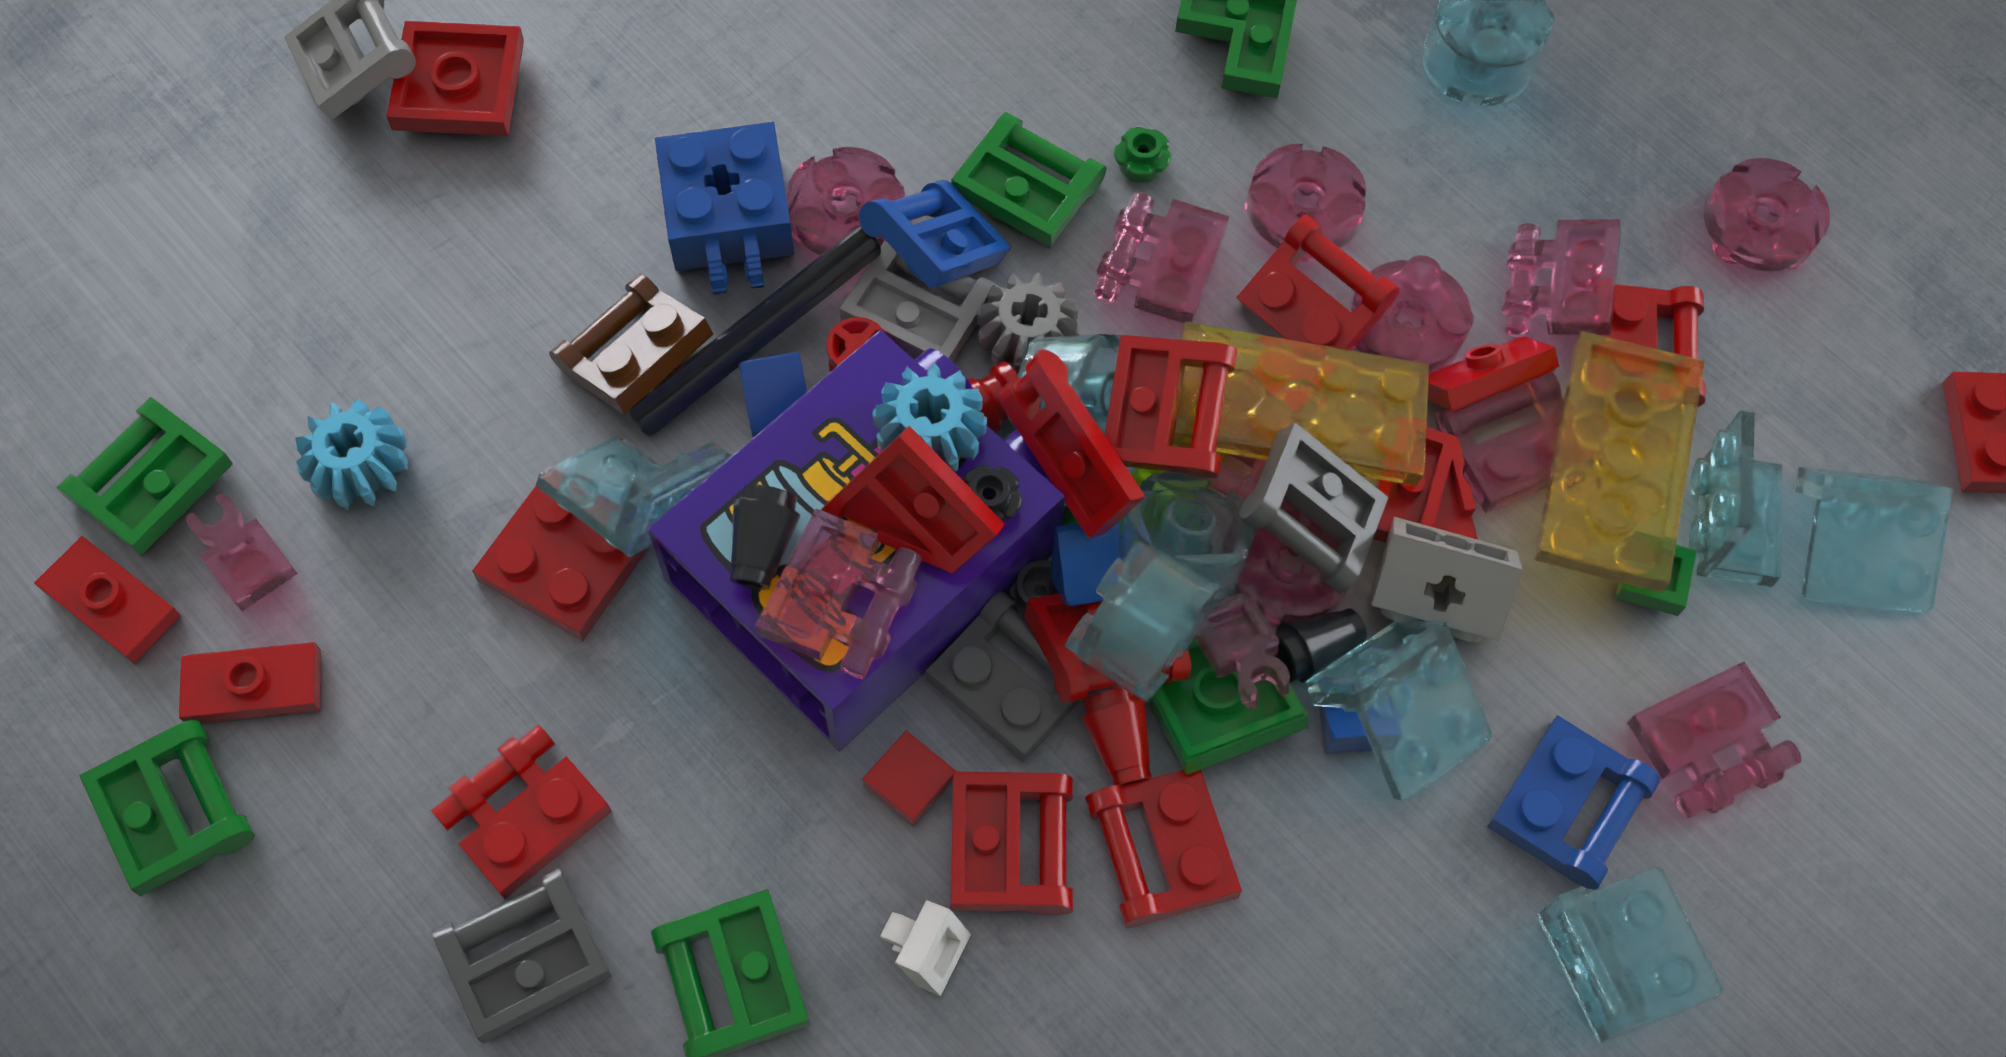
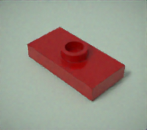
[1418,336,1559,412]
[34,536,181,664]
[179,642,321,724]

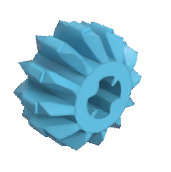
[873,362,987,472]
[295,398,408,510]

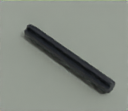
[628,226,881,436]

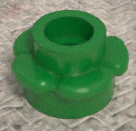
[1114,127,1172,183]

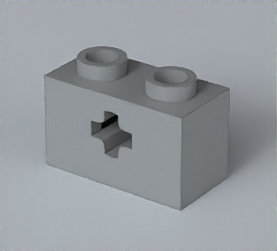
[1371,516,1523,642]

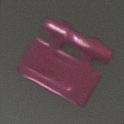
[1095,192,1229,326]
[1501,219,1621,337]
[756,508,922,679]
[1627,661,1802,818]

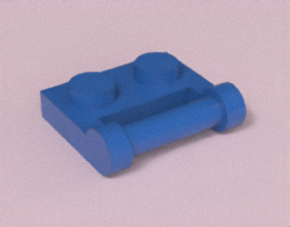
[859,180,1012,289]
[1487,715,1661,890]

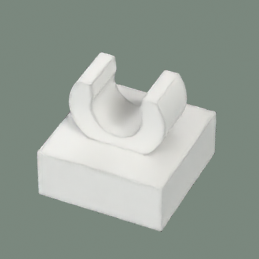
[880,900,971,996]

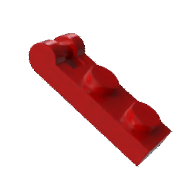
[998,349,1146,538]

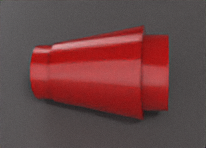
[1081,686,1153,786]

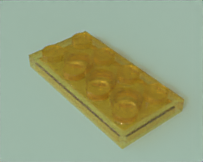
[1173,322,1429,486]
[1534,331,1705,593]

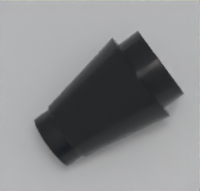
[730,484,800,590]
[1266,608,1367,683]

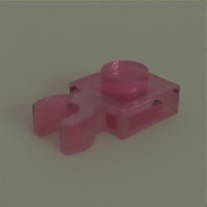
[186,493,298,611]
[1189,591,1290,709]

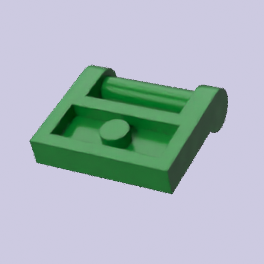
[951,112,1107,248]
[56,397,233,556]
[79,720,255,897]
[651,889,811,1057]

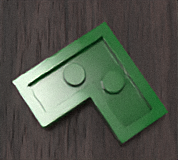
[1175,0,1297,99]

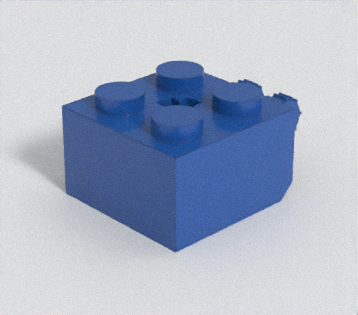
[655,121,795,294]

